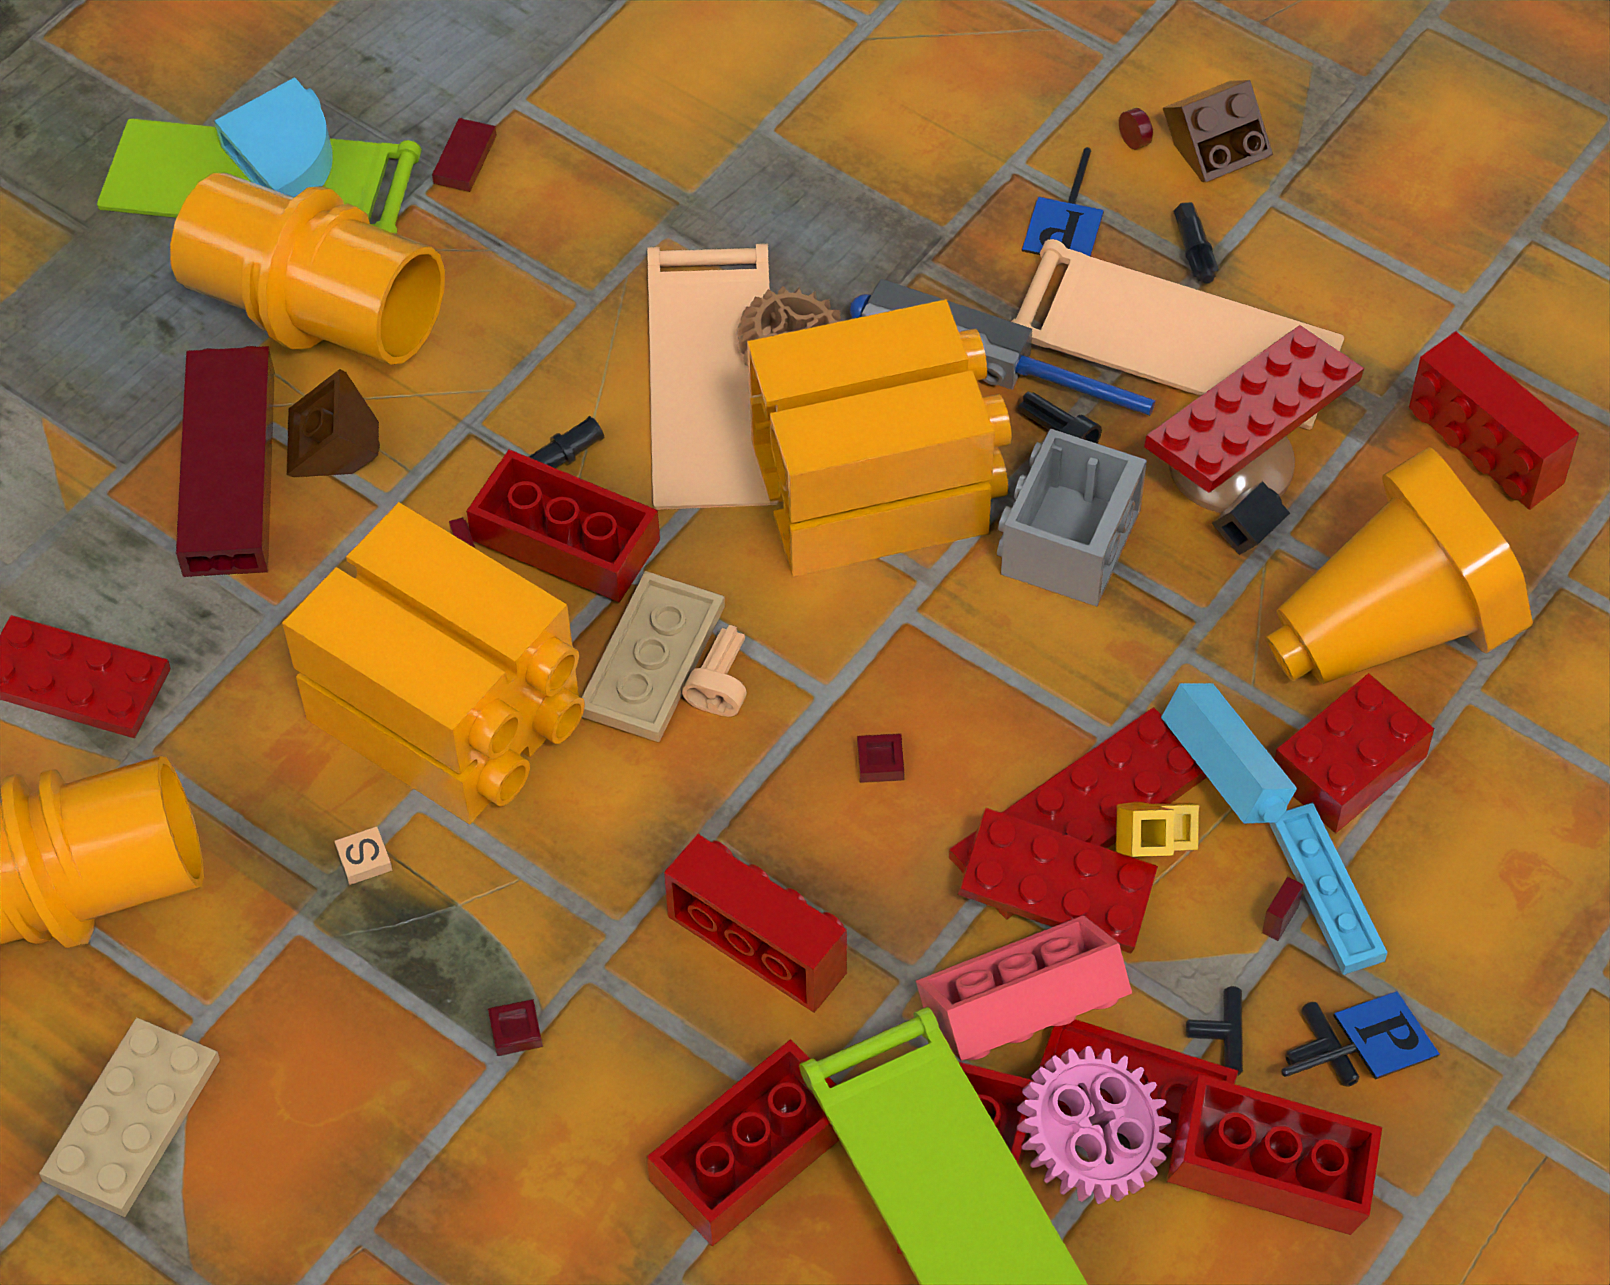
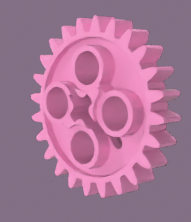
[1017,1046,1171,1204]

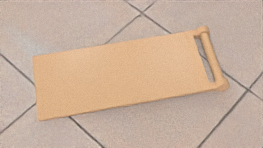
[1011,239,1344,430]
[647,243,779,510]

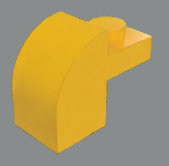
[1116,802,1199,857]

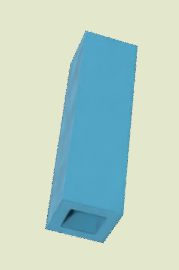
[1161,683,1297,823]

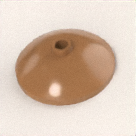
[1169,436,1295,513]

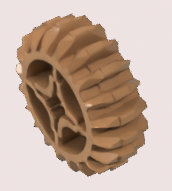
[737,286,841,366]

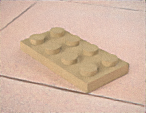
[582,571,725,742]
[39,1017,220,1217]

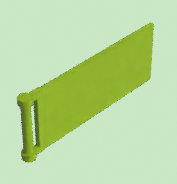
[97,119,422,234]
[799,1007,1088,1285]

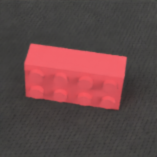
[916,915,1132,1061]

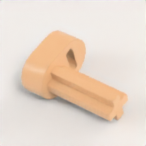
[682,625,747,717]

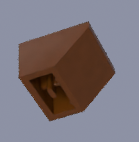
[1163,80,1273,182]

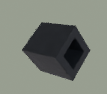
[1212,481,1290,555]

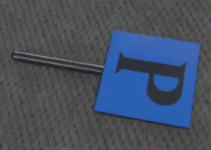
[1022,147,1104,257]
[1281,991,1440,1080]

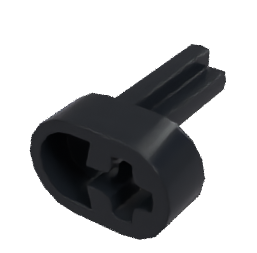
[1018,391,1102,444]

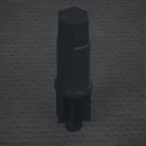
[1174,202,1219,284]

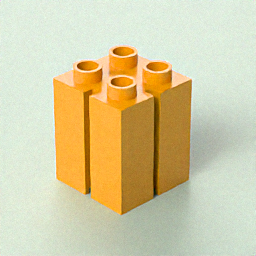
[747,299,1012,577]
[282,502,585,825]

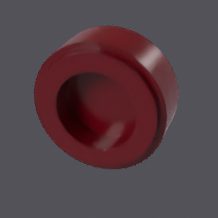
[1119,108,1153,150]

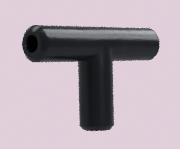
[1186,986,1243,1075]
[1285,1002,1360,1087]

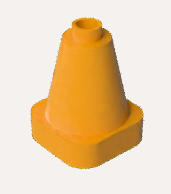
[1265,447,1533,684]

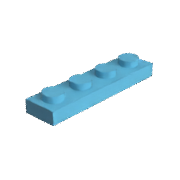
[1269,803,1387,975]

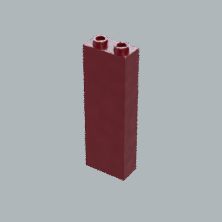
[176,346,275,577]

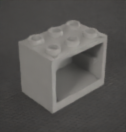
[997,429,1147,606]

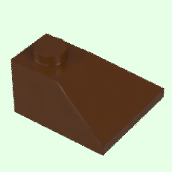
[287,369,380,477]

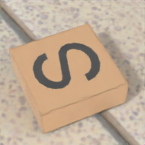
[334,827,393,885]

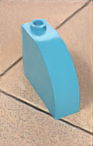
[214,77,333,197]

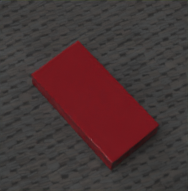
[432,118,497,192]

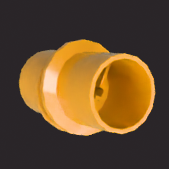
[170,173,445,365]
[0,756,204,948]

